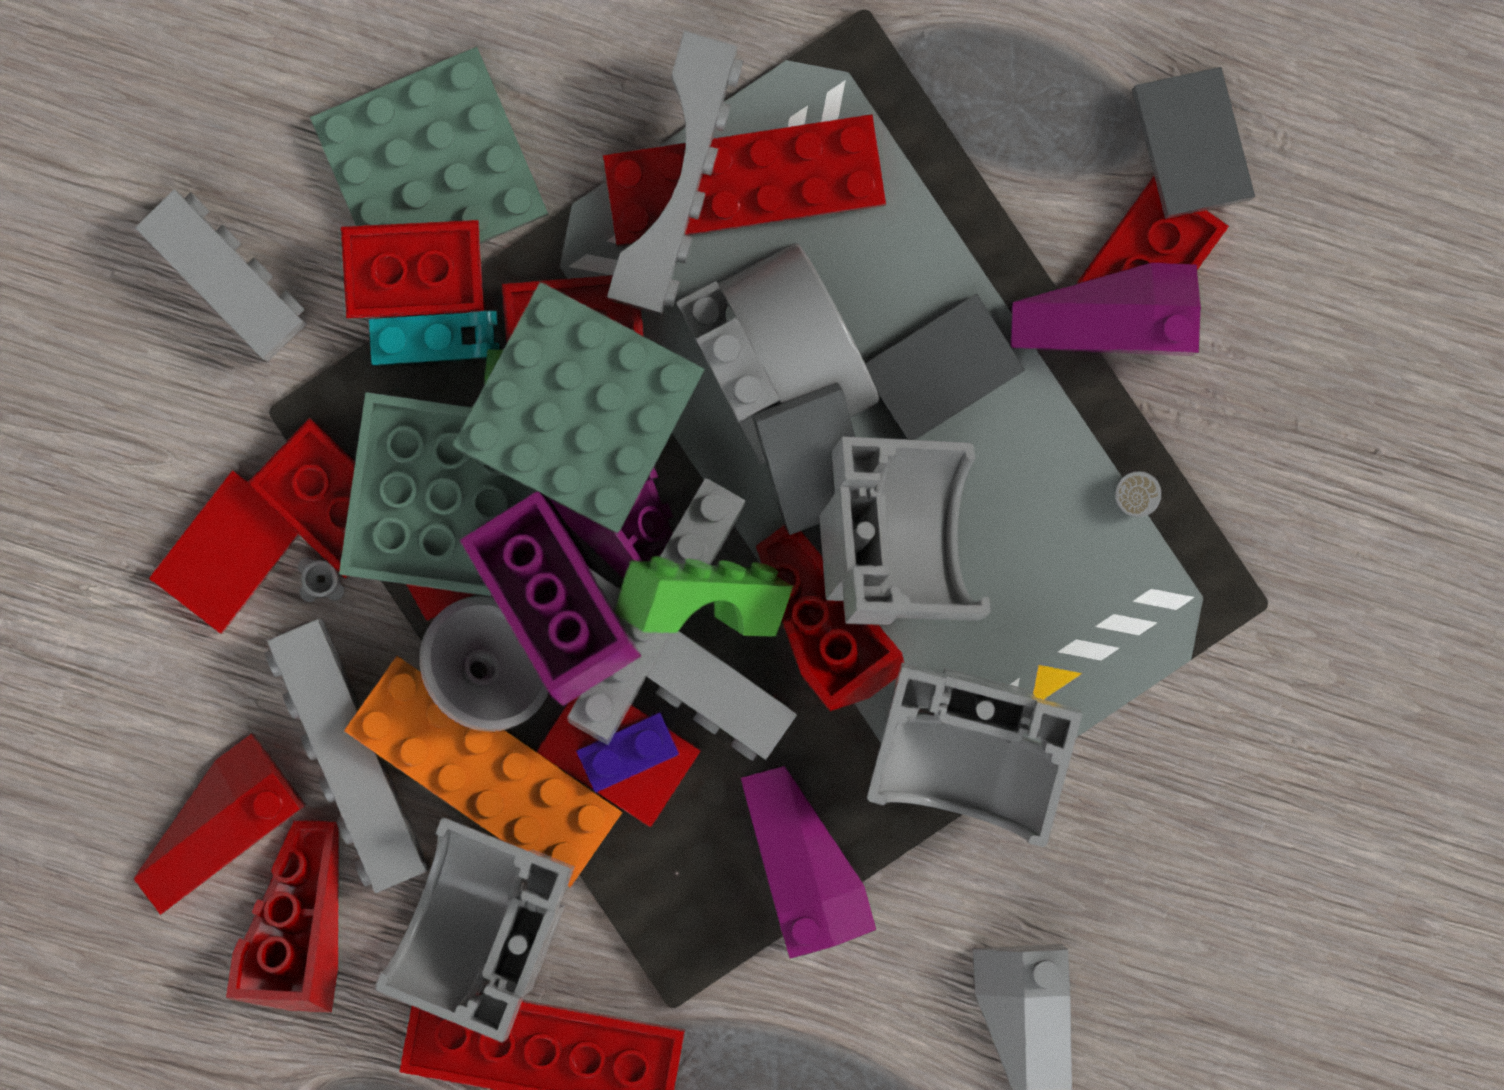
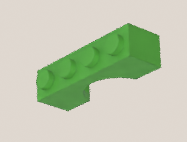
[614,557,793,637]

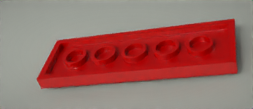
[603,114,886,247]
[399,992,685,1090]

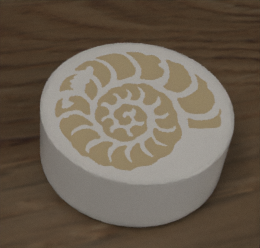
[1115,471,1161,517]

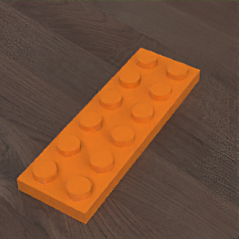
[344,656,622,888]

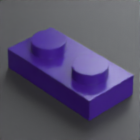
[576,712,679,793]

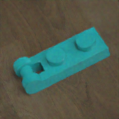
[369,311,499,366]

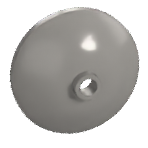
[419,596,549,731]

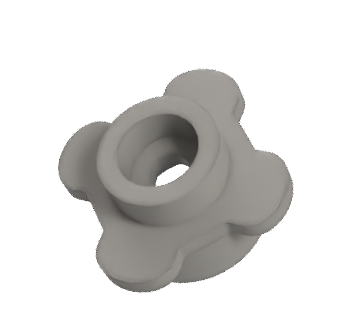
[298,557,345,602]

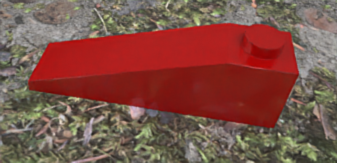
[755,525,904,711]
[133,733,307,915]
[226,821,339,1013]

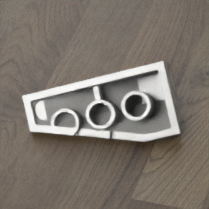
[973,944,1072,1090]

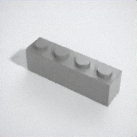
[135,189,307,362]

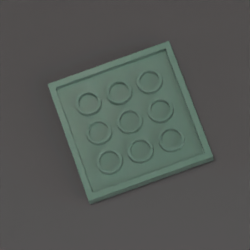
[310,47,549,244]
[453,282,705,534]
[339,392,536,596]

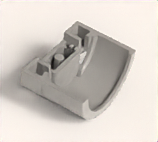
[676,243,879,465]
[819,436,991,625]
[867,662,1082,847]
[375,818,575,1042]

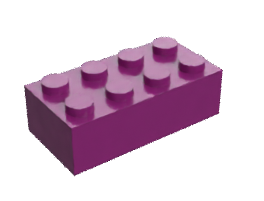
[460,491,642,706]

